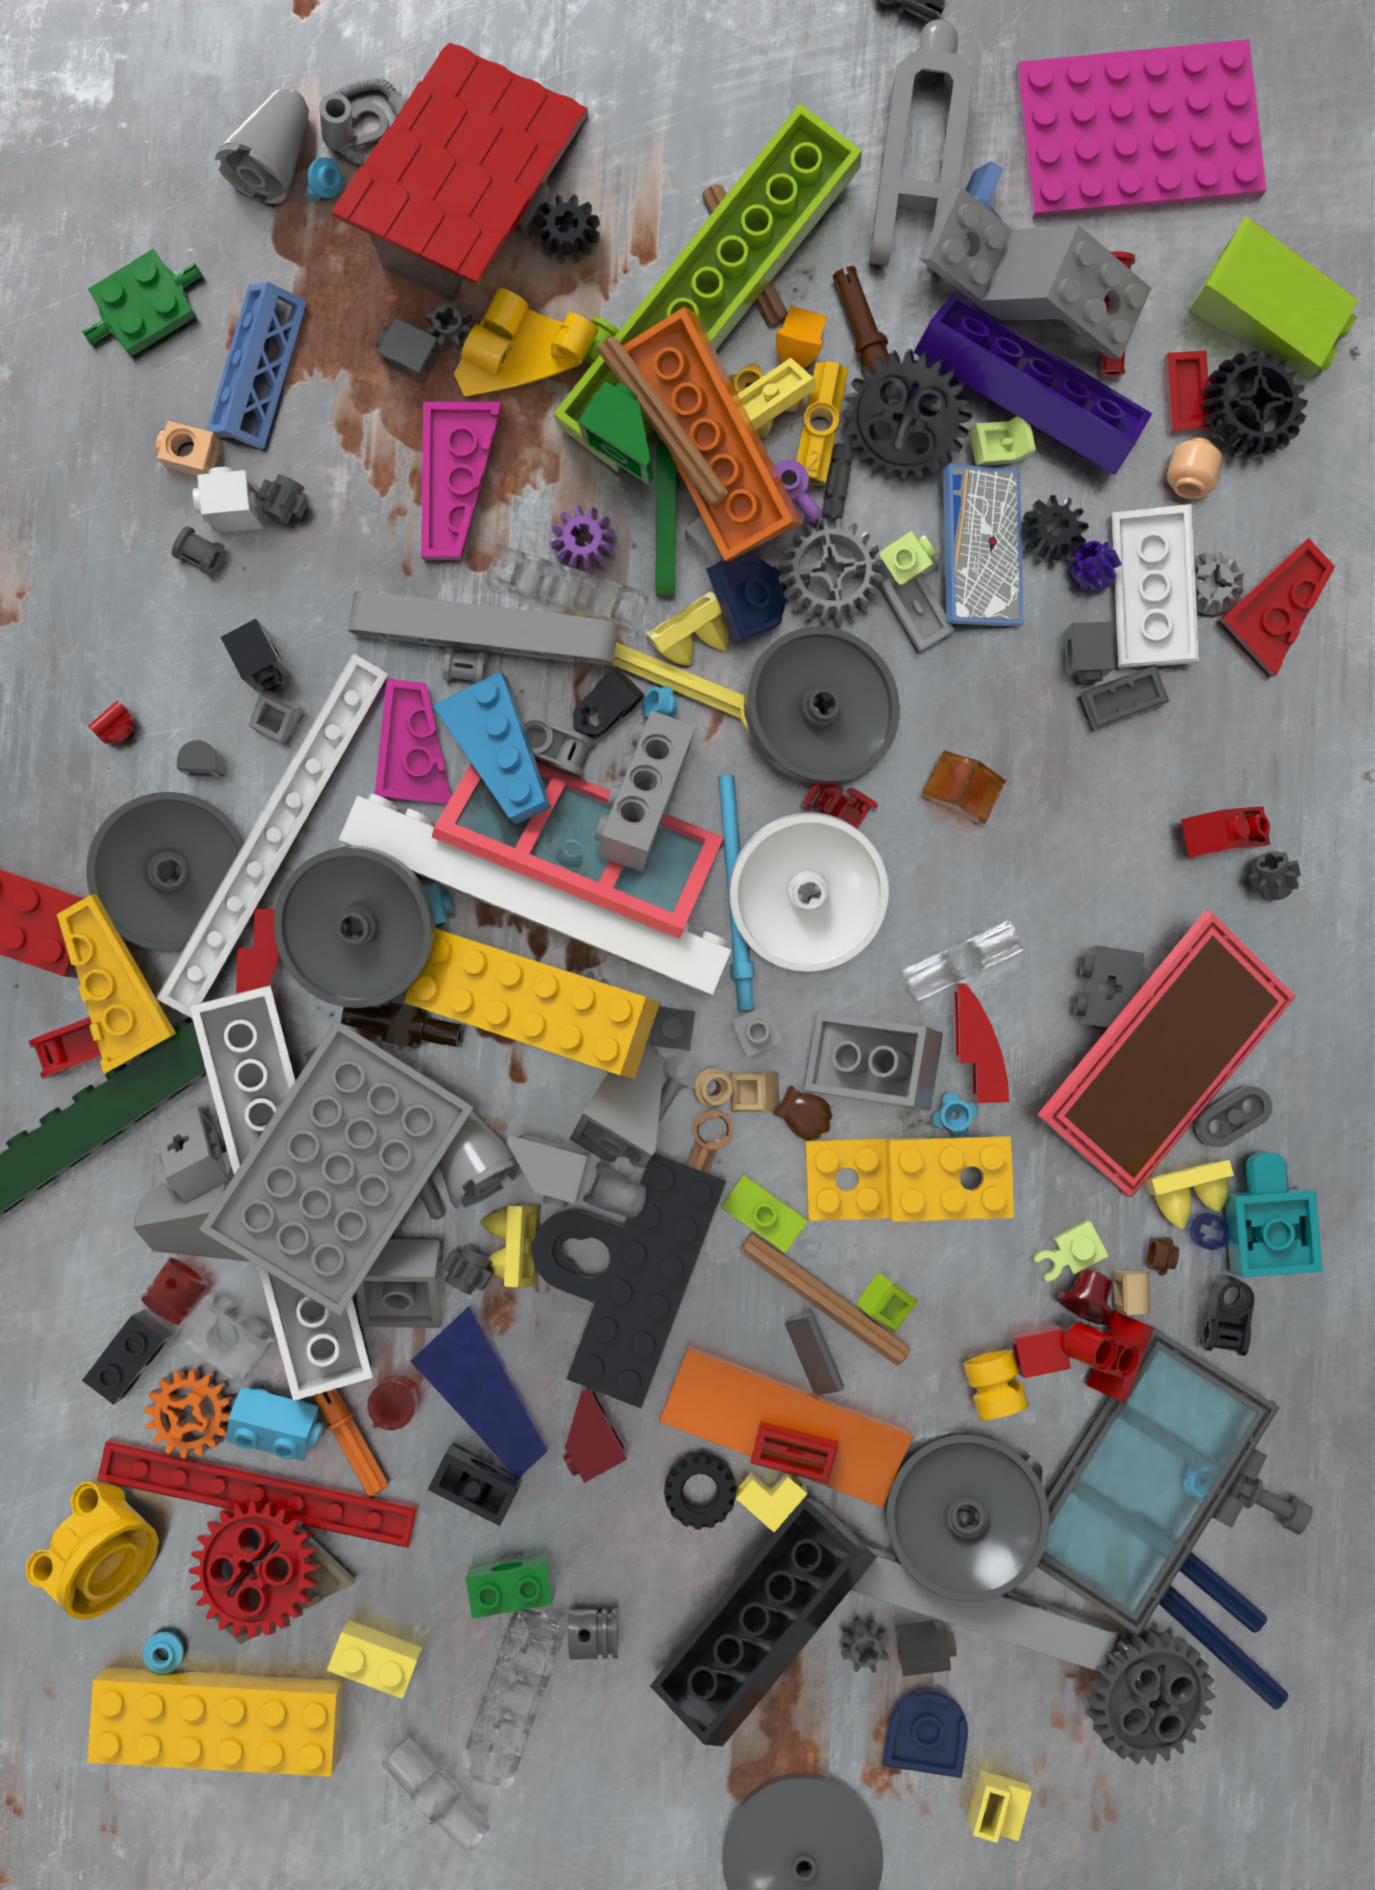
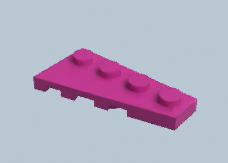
[421,402,502,560]

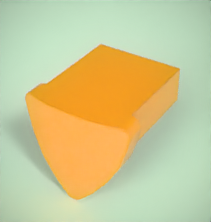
[776,305,828,369]

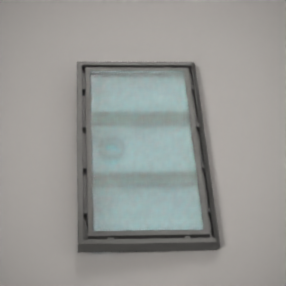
[1036,1328,1280,1635]

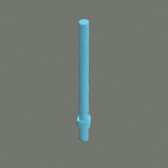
[719,775,755,1011]

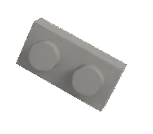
[880,573,955,652]

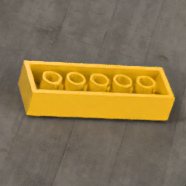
[404,928,660,1080]
[87,1667,344,1777]

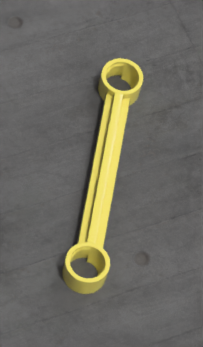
[612,642,750,733]

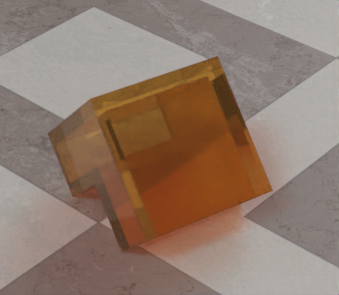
[923,751,1006,825]

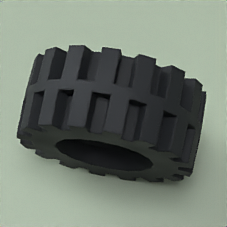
[664,1452,736,1530]

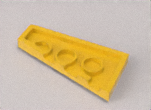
[57,894,176,1074]

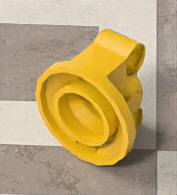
[25,1482,159,1620]

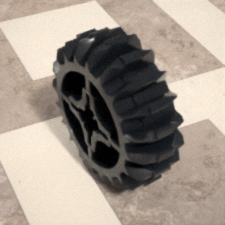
[1200,350,1308,459]

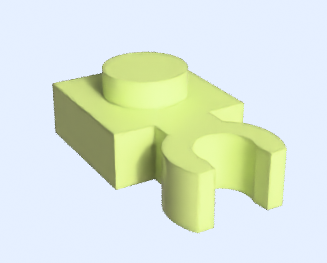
[1032,1220,1109,1281]

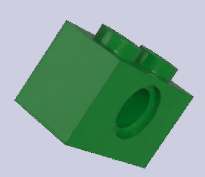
[466,1554,555,1619]

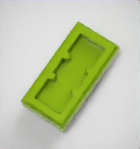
[721,1174,808,1254]

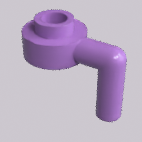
[774,460,821,528]

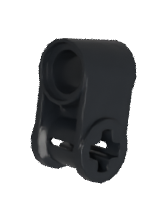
[573,667,645,740]
[1202,1275,1255,1356]

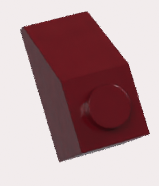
[563,1386,628,1483]

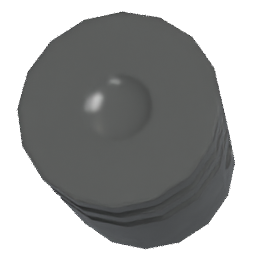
[568,1608,619,1660]

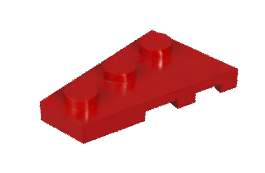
[1219,538,1335,677]

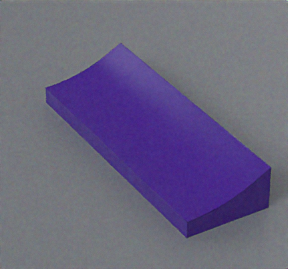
[913,293,1152,475]

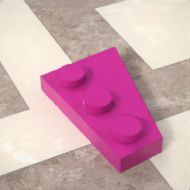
[375,678,452,805]

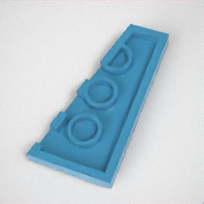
[432,671,551,824]

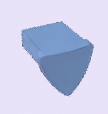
[965,161,1004,220]

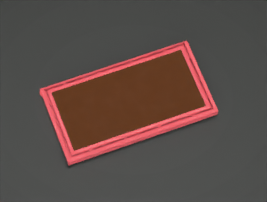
[1037,910,1296,1198]

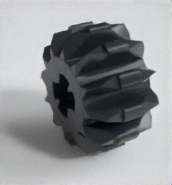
[535,194,600,264]
[1020,495,1089,564]

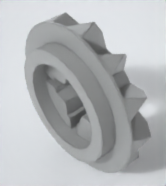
[1195,552,1244,615]

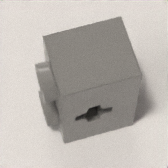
[154,1105,229,1203]

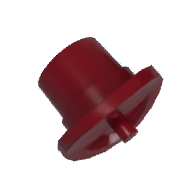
[1057,1269,1112,1325]

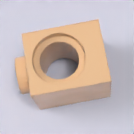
[155,420,221,476]

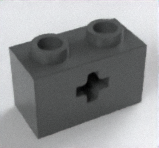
[1074,945,1144,1029]

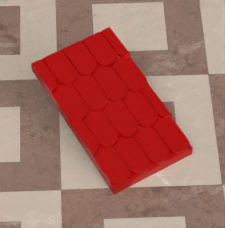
[331,42,588,301]

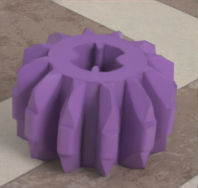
[550,505,616,574]

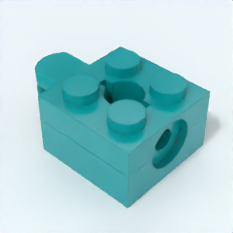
[1225,1152,1323,1278]

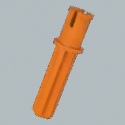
[312,1389,388,1496]

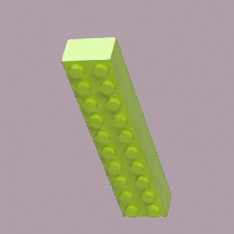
[553,103,862,473]

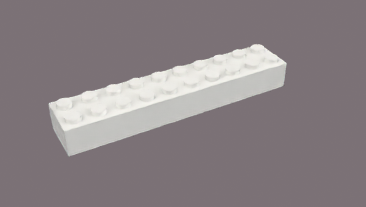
[339,793,731,997]
[190,985,373,1401]

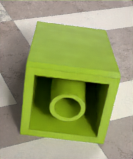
[1189,217,1359,379]

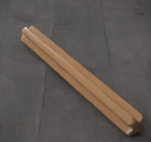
[598,336,728,506]
[741,1234,910,1366]

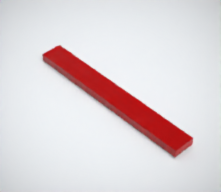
[97,1439,419,1548]

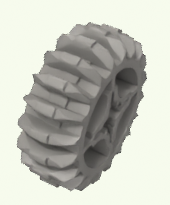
[779,518,884,625]

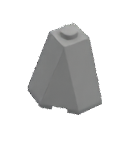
[570,1043,664,1168]
[133,1151,250,1262]

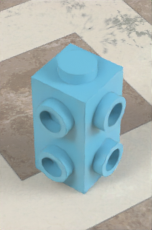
[227,1386,323,1461]

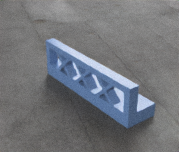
[206,281,307,449]

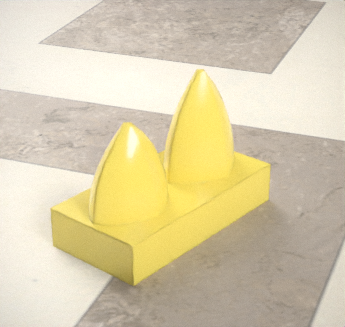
[738,358,816,439]
[646,591,729,666]
[1145,1160,1234,1229]
[480,1204,540,1288]

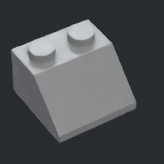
[507,1132,591,1208]
[356,1238,442,1328]

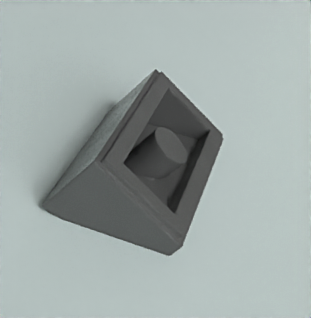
[785,1311,845,1395]

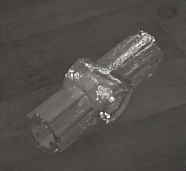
[901,920,1024,1002]

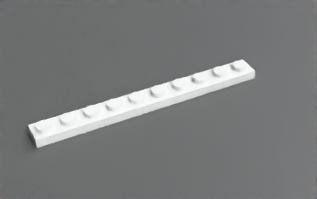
[156,654,388,1018]

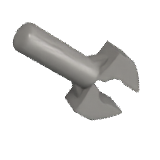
[659,1054,700,1123]

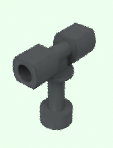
[1212,1449,1313,1535]

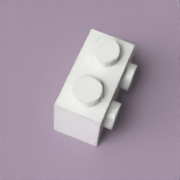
[193,467,264,533]

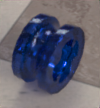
[1189,1213,1230,1250]

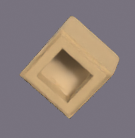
[730,1072,779,1112]

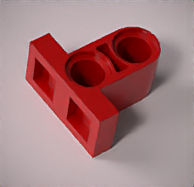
[1063,1311,1154,1402]

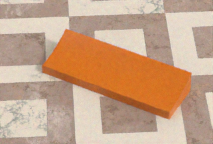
[622,307,803,562]
[659,1345,913,1508]

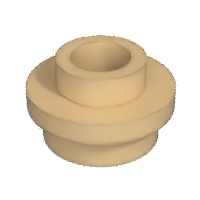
[693,1068,732,1108]

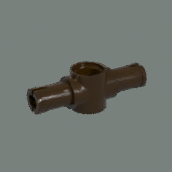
[341,1002,463,1048]

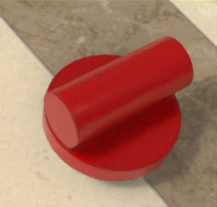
[88,700,134,744]

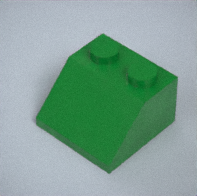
[578,380,654,485]

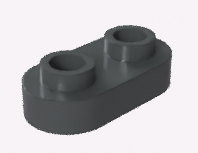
[1195,1086,1272,1147]

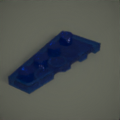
[410,1305,548,1479]

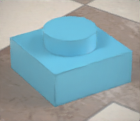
[424,883,454,927]

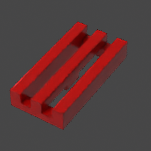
[750,1421,838,1483]

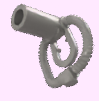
[319,78,408,165]

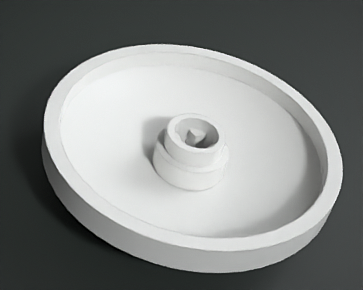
[729,813,889,972]

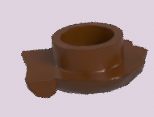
[773,1085,832,1140]

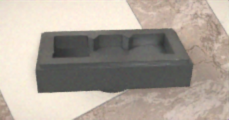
[1080,665,1170,730]

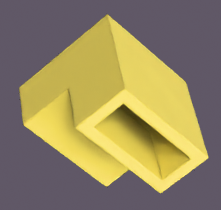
[736,1472,807,1532]
[967,1770,1032,1843]

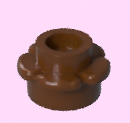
[1146,1237,1179,1276]

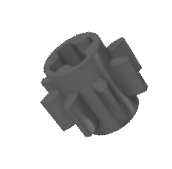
[425,299,472,351]
[256,474,309,524]
[1249,851,1301,900]
[442,1245,494,1295]
[841,1620,890,1673]

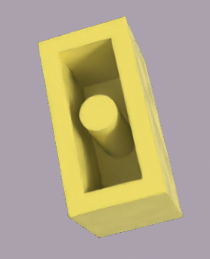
[327,1620,423,1699]

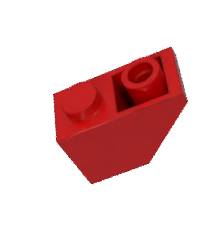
[1181,806,1271,858]

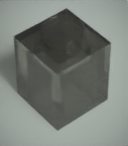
[894,1620,957,1676]

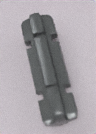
[822,443,854,521]

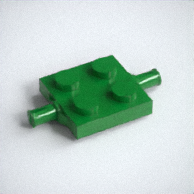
[82,248,203,357]

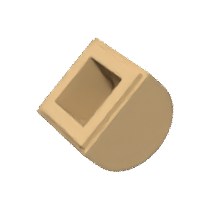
[1112,1271,1150,1315]

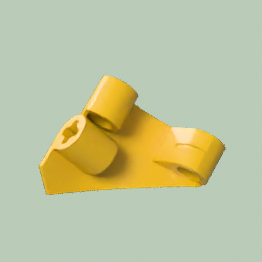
[454,288,599,398]

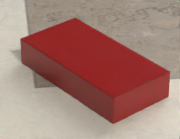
[1164,350,1212,433]

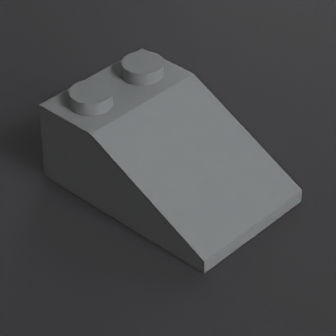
[804,1013,943,1111]

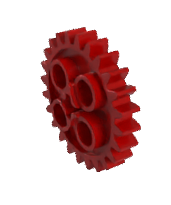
[189,1501,321,1638]

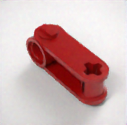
[28,1017,102,1079]

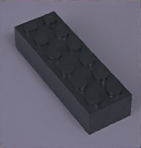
[650,1497,877,1747]

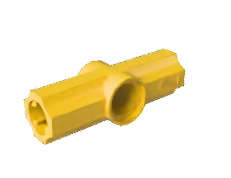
[796,361,849,486]

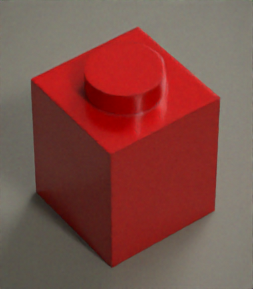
[1010,1324,1071,1378]

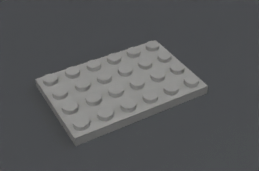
[199,1019,474,1316]

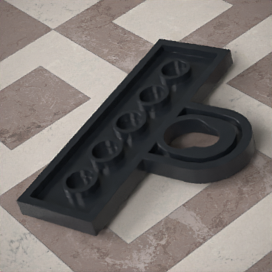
[532,1153,727,1408]

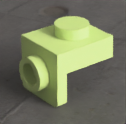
[968,416,1036,466]
[880,531,939,585]

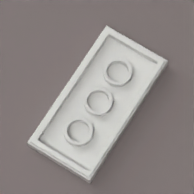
[1112,504,1200,669]

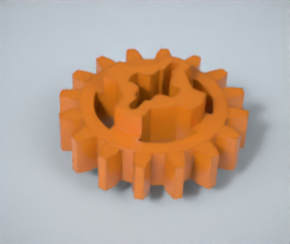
[144,1368,233,1458]

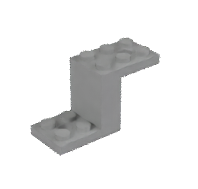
[920,187,1151,359]

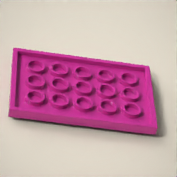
[1016,39,1266,219]

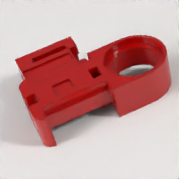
[801,784,878,829]

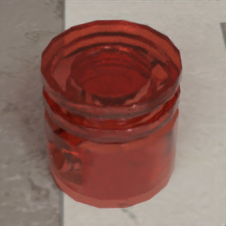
[141,1257,209,1325]
[367,1375,421,1431]

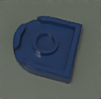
[706,554,788,643]
[881,1687,968,1778]

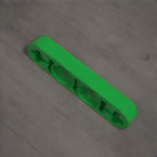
[655,443,676,595]

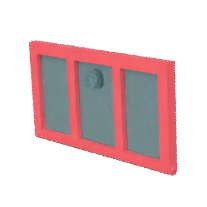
[432,760,724,939]

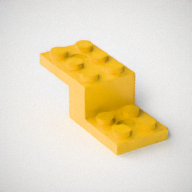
[805,1136,1014,1222]

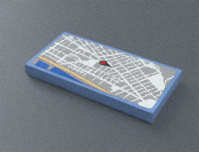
[943,464,1024,627]

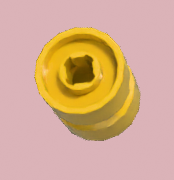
[963,1350,1029,1420]

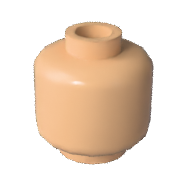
[1167,438,1223,500]

